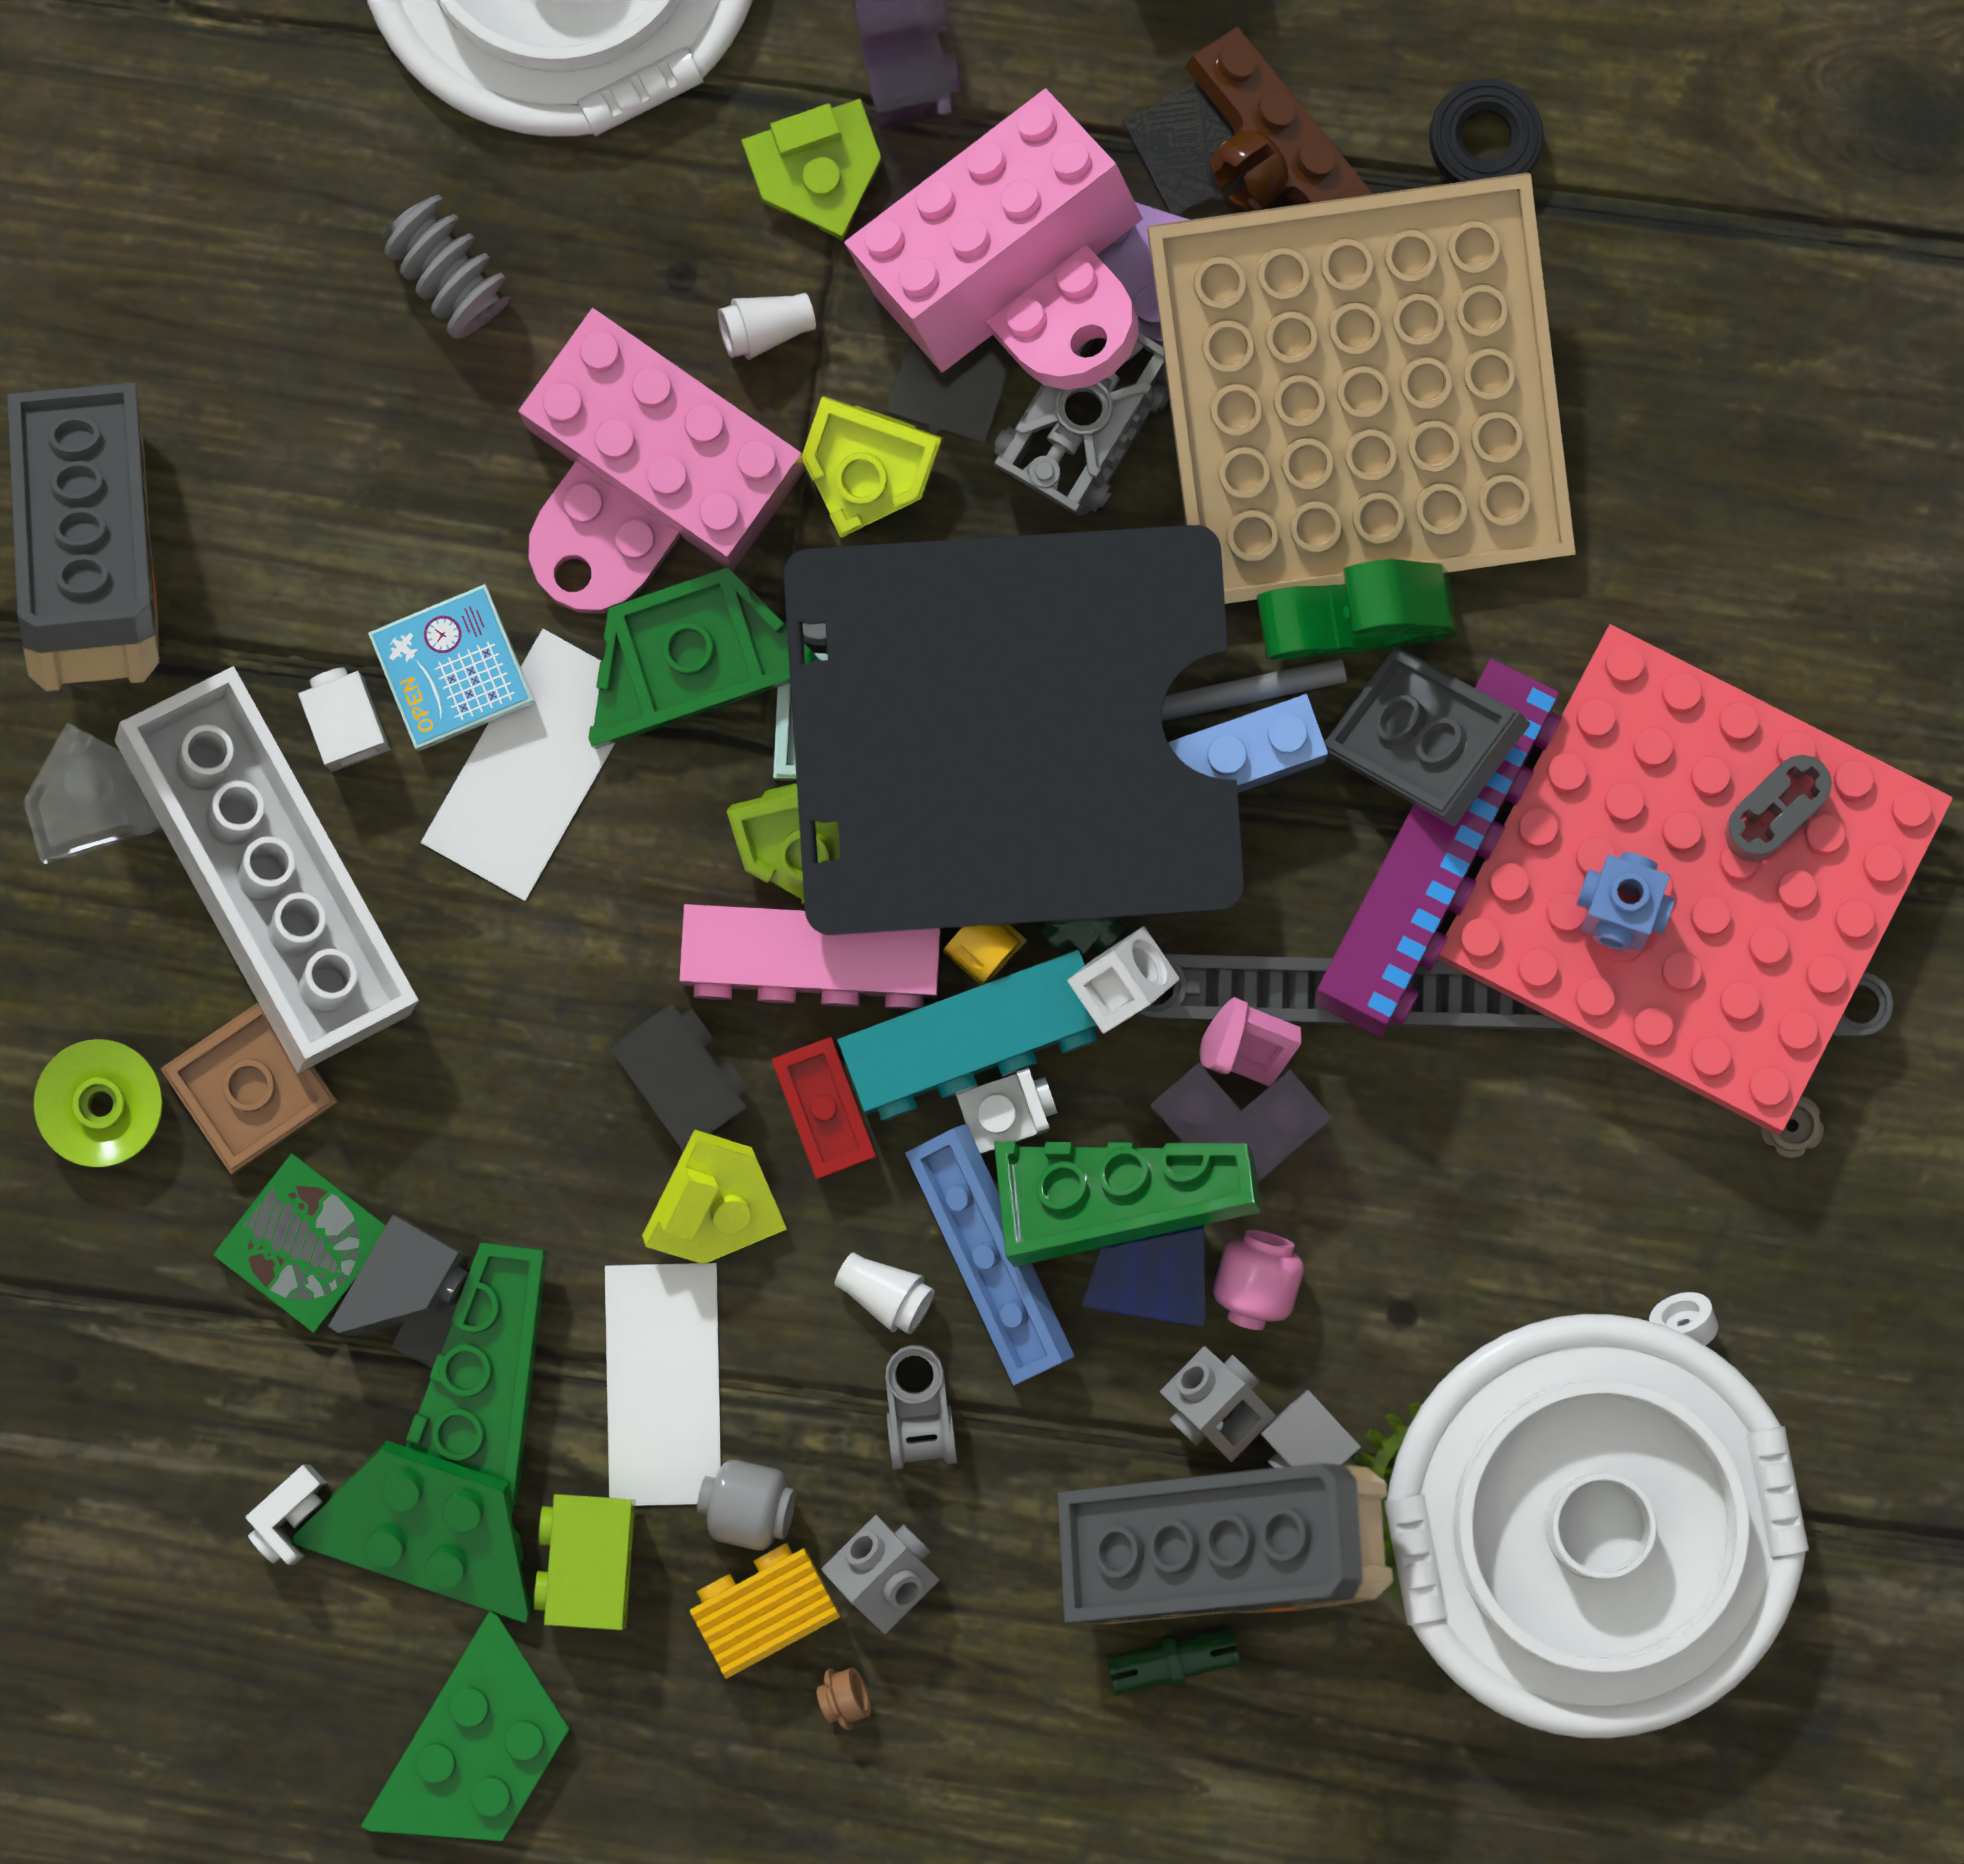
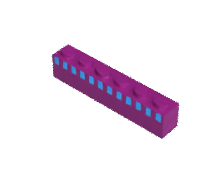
[1314,658,1562,1039]

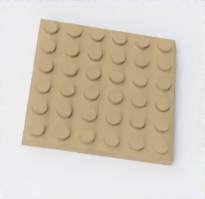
[1147,173,1576,604]

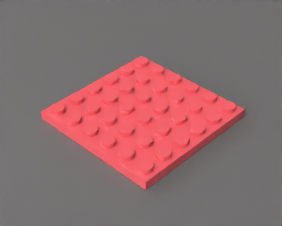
[1438,624,1953,1136]

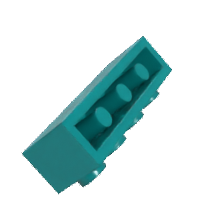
[837,949,1099,1121]

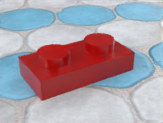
[771,1037,877,1180]

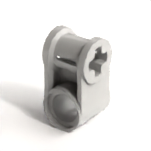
[885,1344,957,1470]

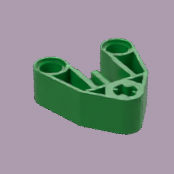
[1257,559,1458,660]

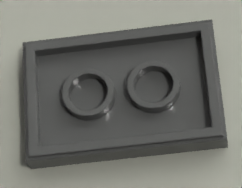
[1324,646,1531,827]

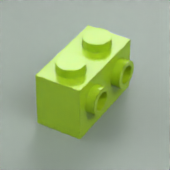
[534,1494,636,1630]

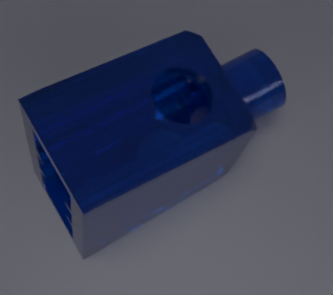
[1082,1225,1205,1328]

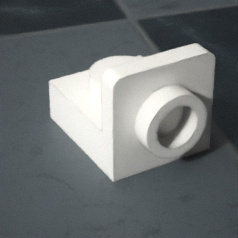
[956,1067,1057,1155]
[245,1465,328,1565]

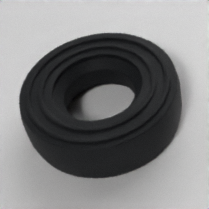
[1429,78,1543,183]

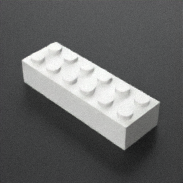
[114,666,419,1074]

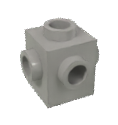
[1159,1346,1276,1462]
[821,1515,940,1635]

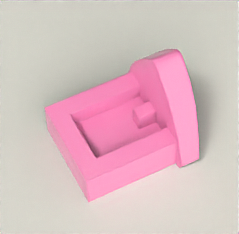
[1199,997,1301,1087]

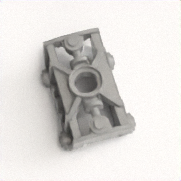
[993,333,1169,516]

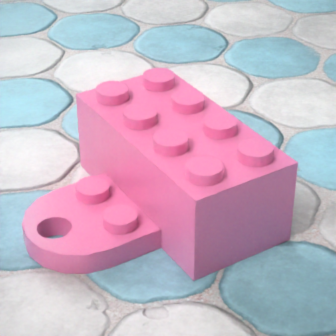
[844,88,1143,390]
[518,307,805,613]

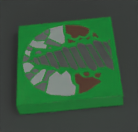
[213,1153,386,1333]

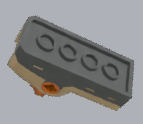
[7,382,159,691]
[1058,1463,1393,1624]

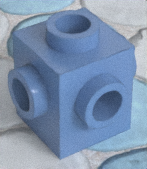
[1576,852,1675,952]

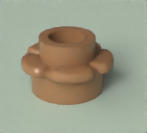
[817,1667,871,1730]

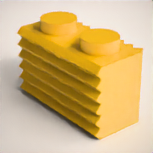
[689,1543,842,1679]

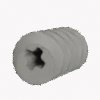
[381,194,511,339]

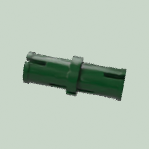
[1106,1625,1241,1696]

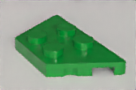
[588,567,822,749]
[292,1441,534,1623]
[361,1611,571,1841]

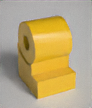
[943,924,1027,986]

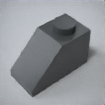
[328,1215,471,1337]

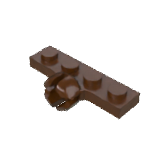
[1185,26,1373,211]

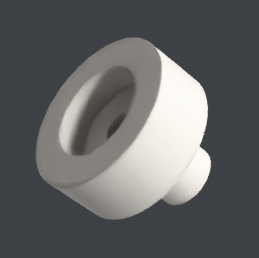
[1649,1292,1718,1346]

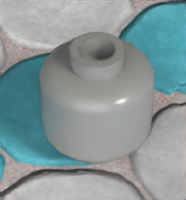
[697,1460,796,1551]

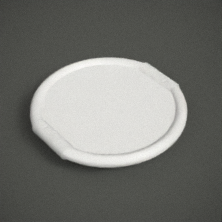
[367,0,753,137]
[1384,1314,1809,1738]

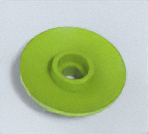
[34,1039,163,1167]

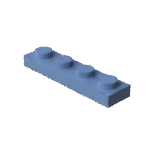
[905,1124,1075,1386]

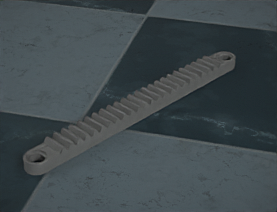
[1136,954,1893,1038]

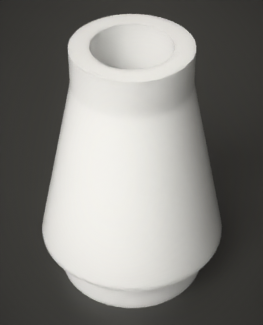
[718,293,816,360]
[834,1252,935,1334]

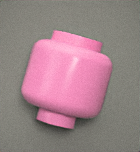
[1212,1230,1305,1330]

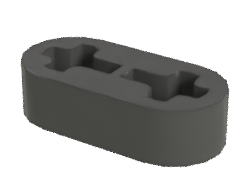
[1725,755,1832,862]

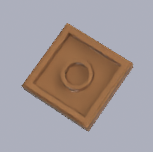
[160,1003,339,1175]

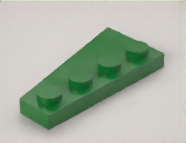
[994,1142,1261,1267]
[405,1242,548,1506]

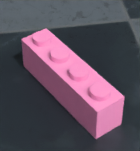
[680,904,941,1010]

